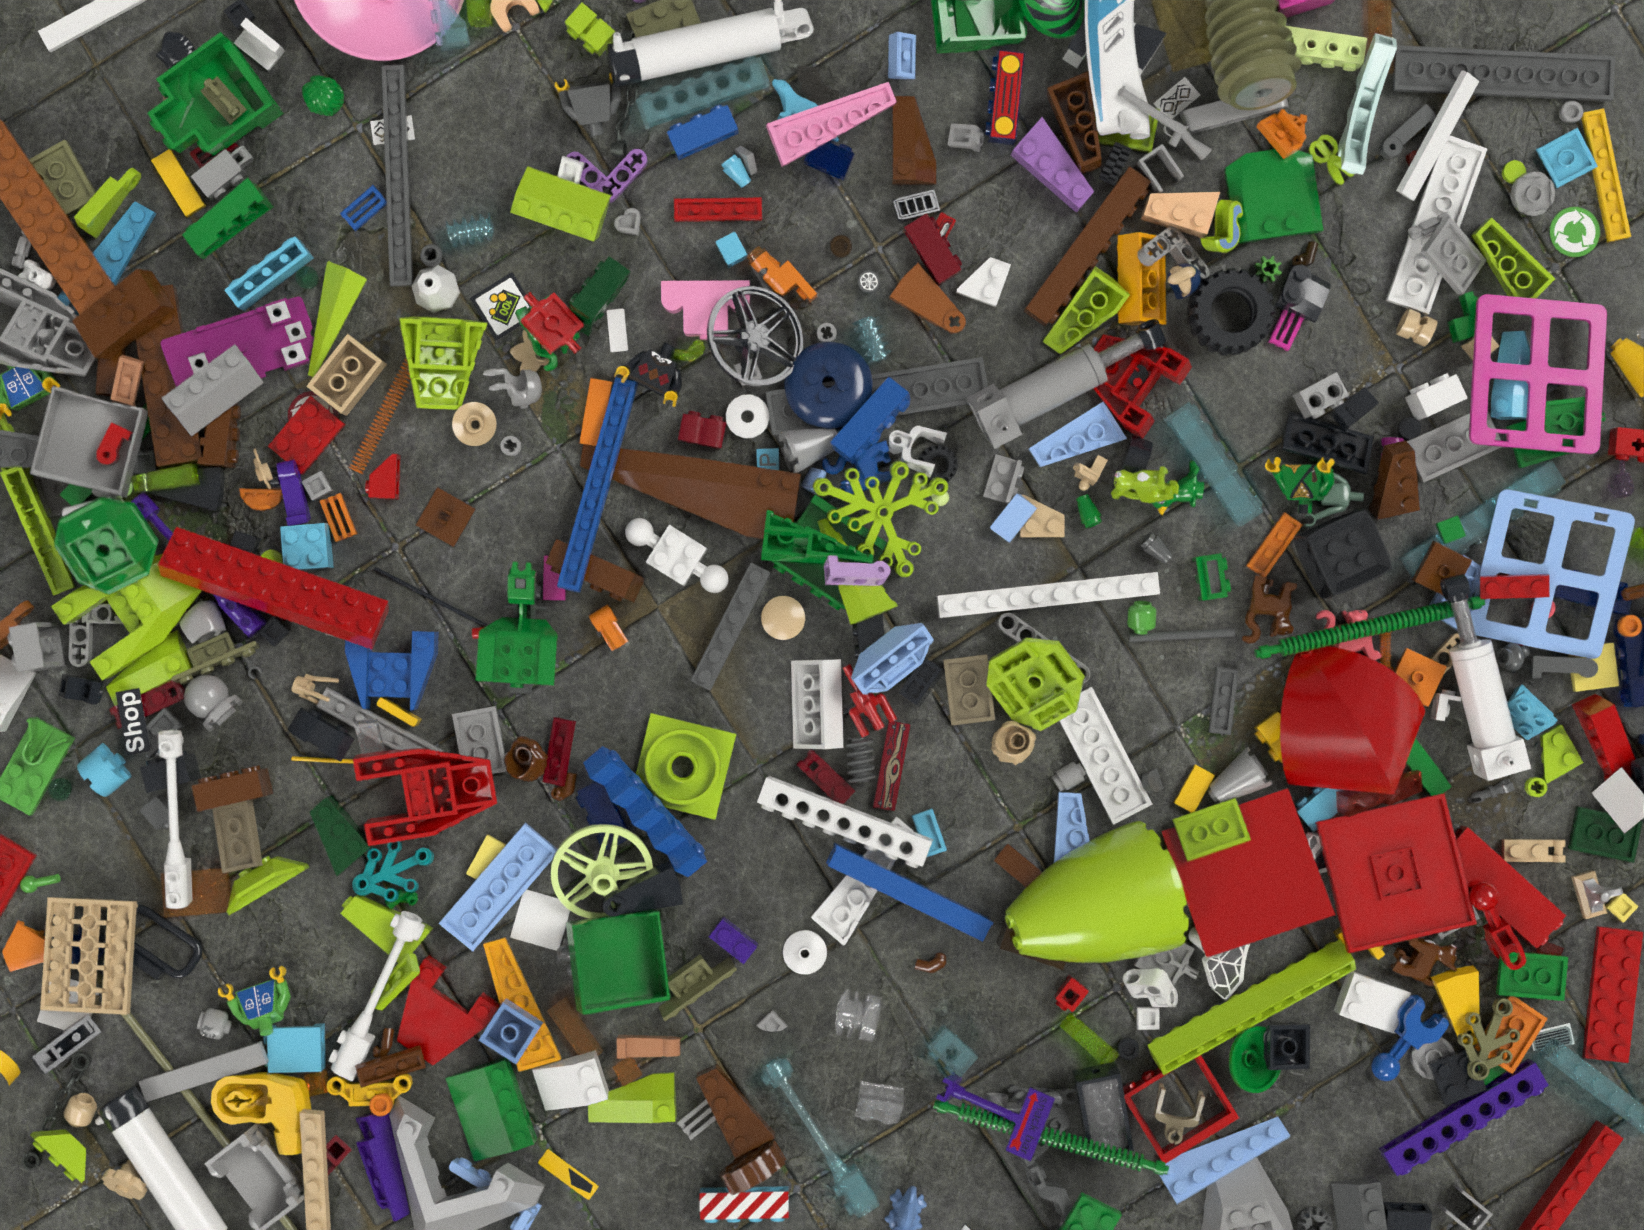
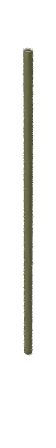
[96,970,298,1230]

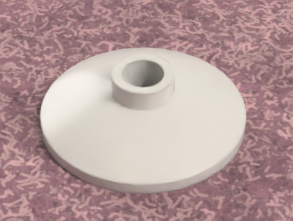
[783,930,827,974]

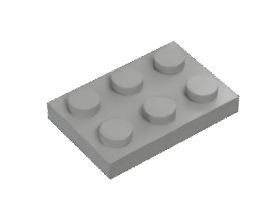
[1421,217,1486,294]
[452,706,507,774]

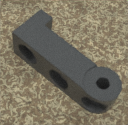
[1380,104,1437,159]
[1530,655,1598,678]

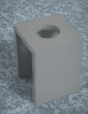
[1135,144,1184,194]
[1437,1183,1493,1230]

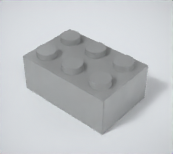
[8,622,66,672]

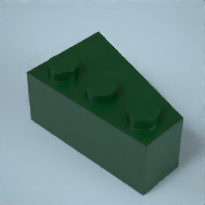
[569,256,631,337]
[310,795,374,876]

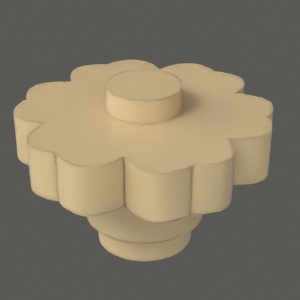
[102,1160,147,1200]

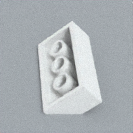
[791,659,843,749]

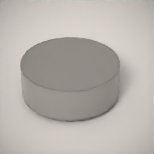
[1559,101,1583,124]

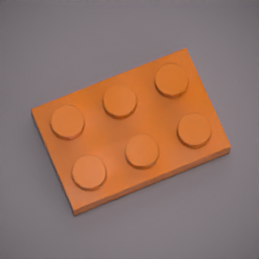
[1474,996,1548,1074]

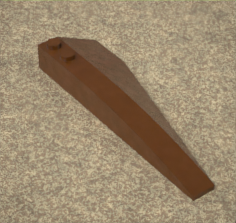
[580,445,801,539]

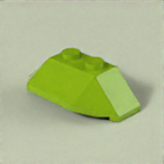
[227,856,310,915]

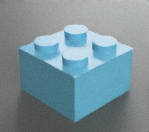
[280,523,334,571]

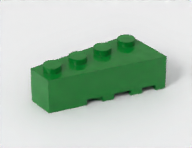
[182,177,274,259]

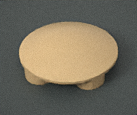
[761,596,805,640]

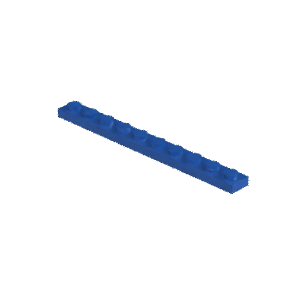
[557,377,638,593]

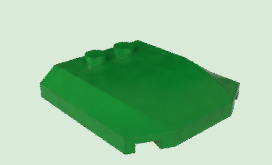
[1224,149,1324,245]

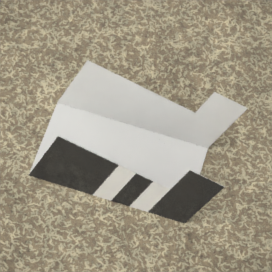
[1063,21,1167,75]

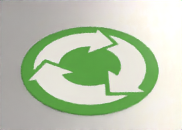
[1550,207,1600,257]

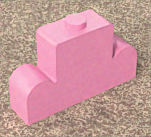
[661,280,750,340]

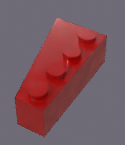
[1572,694,1635,781]

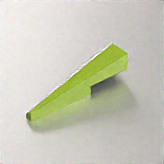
[308,261,367,377]
[817,518,898,624]

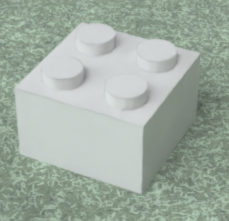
[1405,373,1467,420]

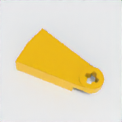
[1431,965,1479,1045]

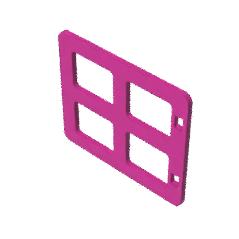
[1469,294,1607,454]

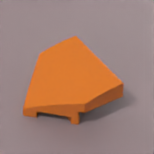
[1256,109,1307,159]
[2,920,52,972]

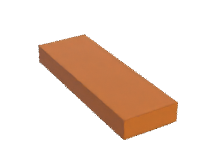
[580,378,613,446]
[1246,512,1303,577]

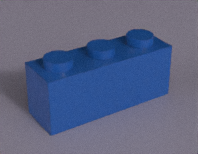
[667,105,739,160]

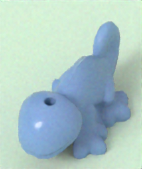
[885,1186,927,1230]

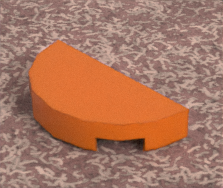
[239,488,283,511]

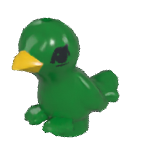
[1151,460,1204,516]

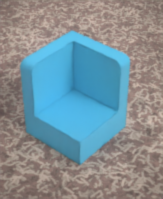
[716,232,748,268]

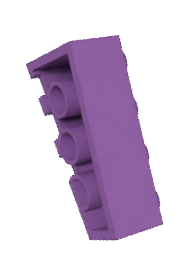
[1011,117,1094,213]

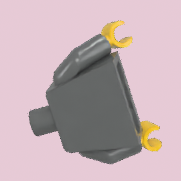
[555,73,621,136]

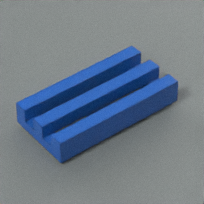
[340,185,387,231]

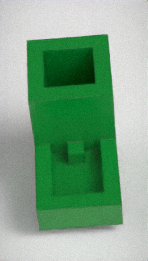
[1447,291,1478,343]

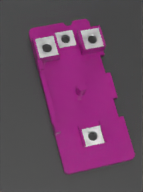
[160,296,314,387]

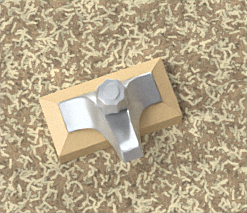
[1571,870,1623,919]

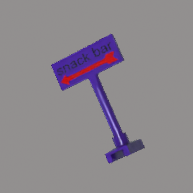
[936,1074,1055,1161]

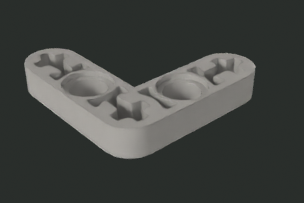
[1137,226,1210,283]
[69,604,123,667]

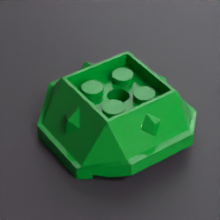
[54,497,159,595]

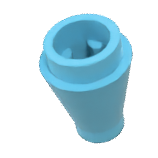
[721,154,752,188]

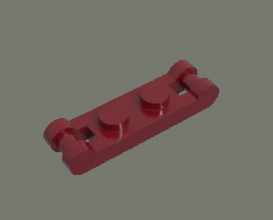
[109,680,185,729]

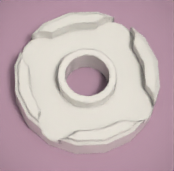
[726,395,769,439]

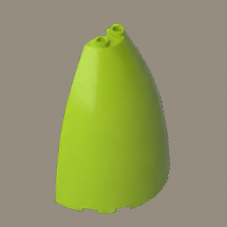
[1005,821,1188,963]

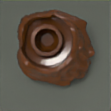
[504,736,548,782]

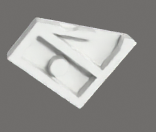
[956,257,1011,307]

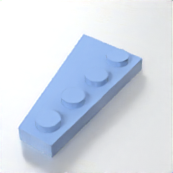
[1029,401,1127,467]

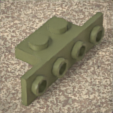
[171,632,260,685]
[659,954,737,1021]

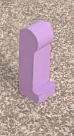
[824,556,890,586]

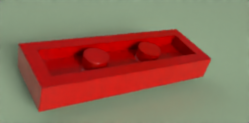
[1480,574,1550,599]

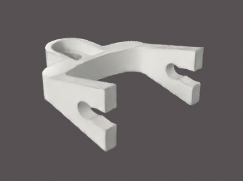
[888,426,947,478]

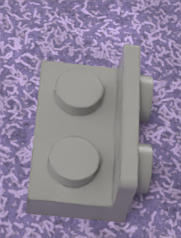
[983,454,1024,504]

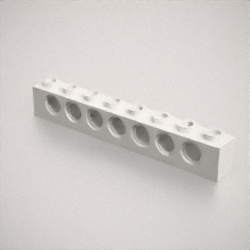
[757,776,933,868]

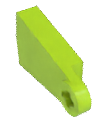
[74,168,141,239]

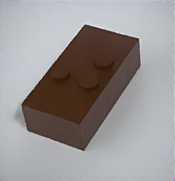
[72,269,174,360]

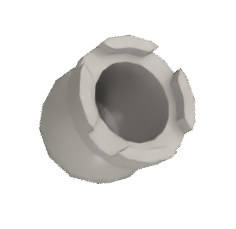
[184,674,242,732]

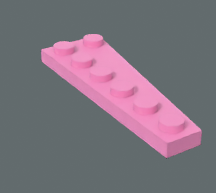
[766,82,896,167]

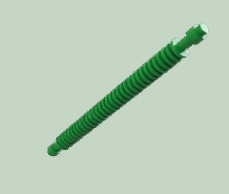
[1254,596,1485,659]
[933,1100,1169,1175]

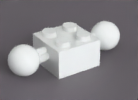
[625,518,728,593]

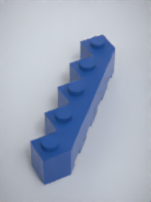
[583,746,707,877]

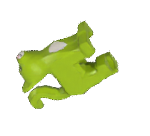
[1111,466,1179,503]

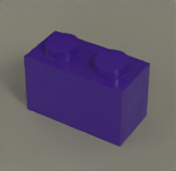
[709,916,758,964]

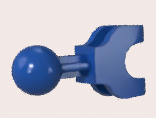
[1371,995,1449,1081]

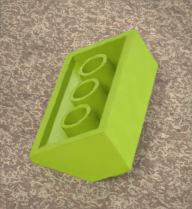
[510,166,611,242]

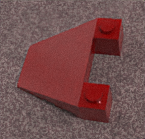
[1093,334,1192,439]
[397,955,500,1065]

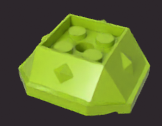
[986,638,1085,731]

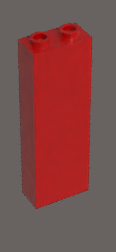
[1455,825,1566,948]

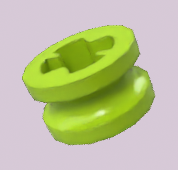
[1524,777,1547,797]

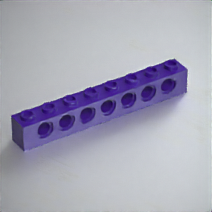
[1378,1058,1549,1176]

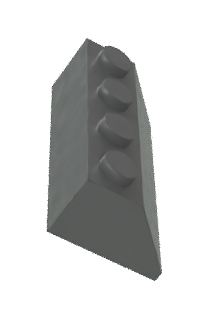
[1330,1176,1387,1230]

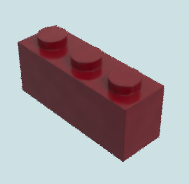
[903,213,962,286]

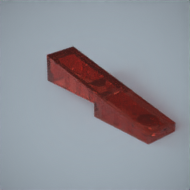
[1336,770,1422,817]

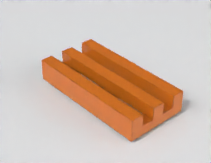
[320,493,357,542]

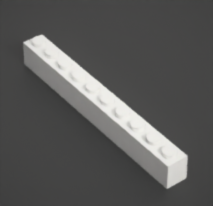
[936,572,1160,618]

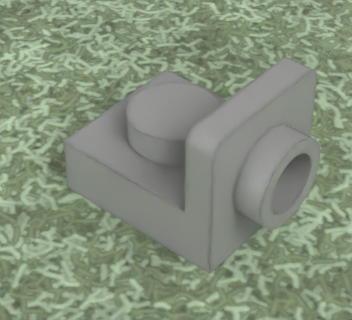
[948,123,984,152]

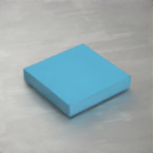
[1536,128,1598,189]

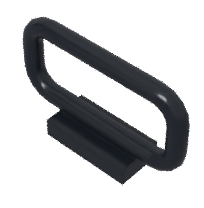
[133,905,202,980]

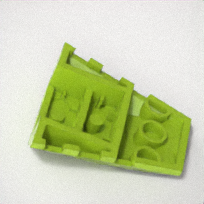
[399,316,487,410]

